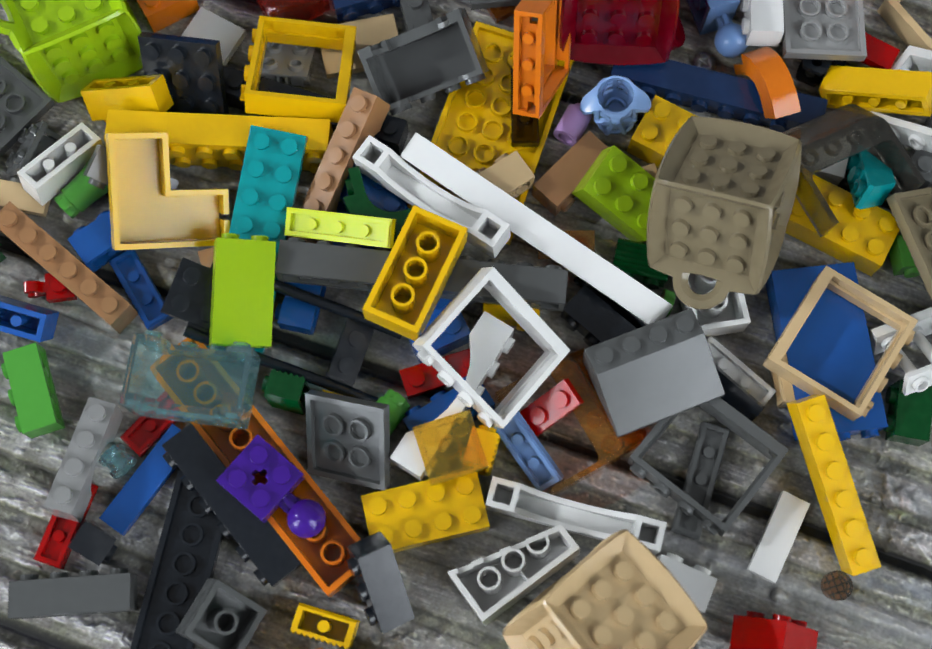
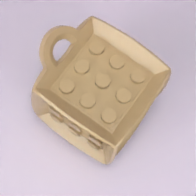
[502,529,708,649]

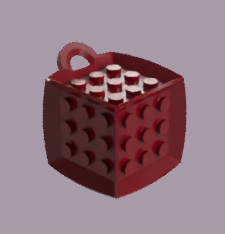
[560,0,685,65]

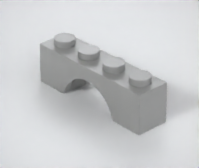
[44,397,124,523]

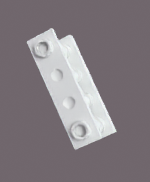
[870,307,932,396]

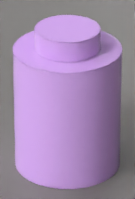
[553,103,592,147]

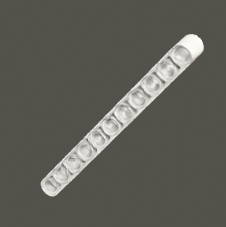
[400,132,673,324]

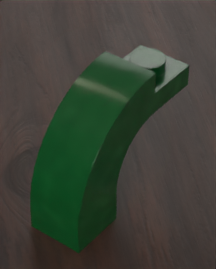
[343,166,412,246]

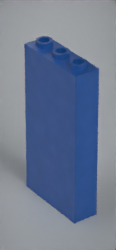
[765,262,888,441]

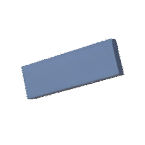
[492,411,564,491]

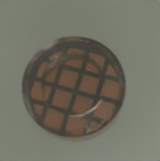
[821,570,853,601]

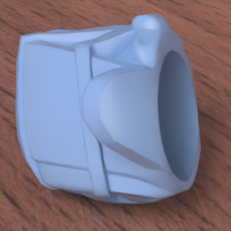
[580,76,651,136]

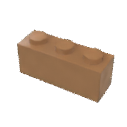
[532,131,608,216]

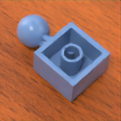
[686,0,748,58]

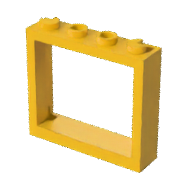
[240,16,357,123]

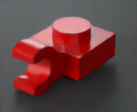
[23,273,77,303]

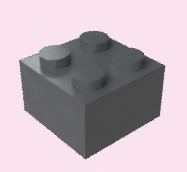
[175,578,268,649]

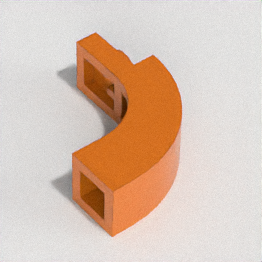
[734,47,801,119]

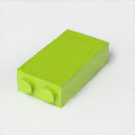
[209,233,276,348]

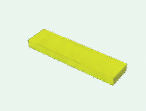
[284,207,396,248]

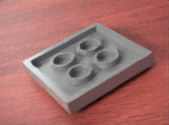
[782,0,867,61]

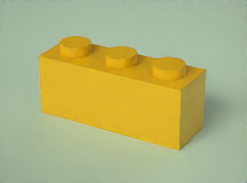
[80,74,174,122]

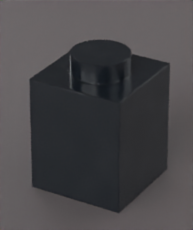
[68,519,118,566]

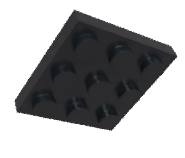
[138,32,229,115]

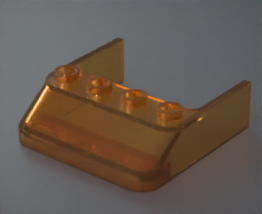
[495,348,646,496]

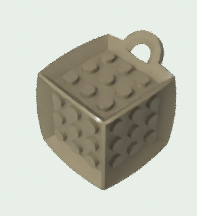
[646,116,802,310]

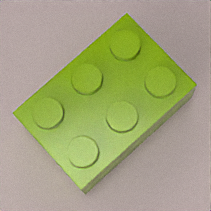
[572,145,655,242]

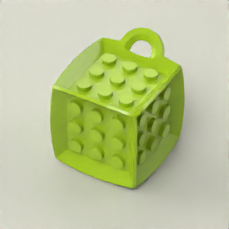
[0,0,143,103]

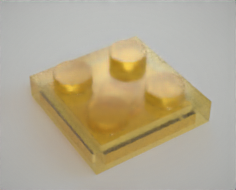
[412,409,488,486]

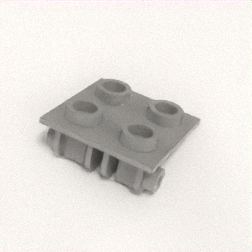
[261,42,316,87]

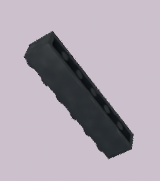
[162,423,302,588]

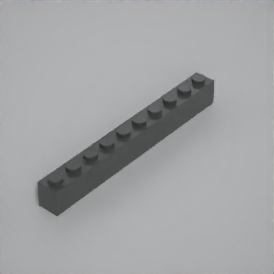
[275,237,568,312]

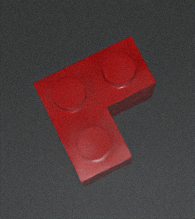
[729,611,818,649]

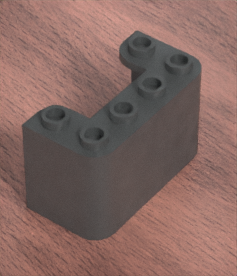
[357,8,489,115]

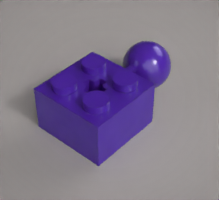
[216,434,326,538]

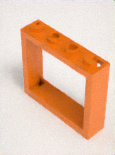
[513,0,571,119]

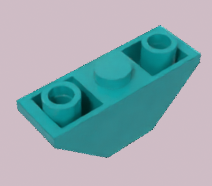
[845,146,896,209]

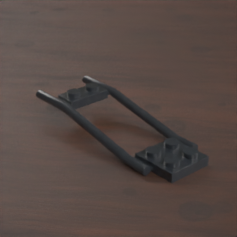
[160,257,402,402]

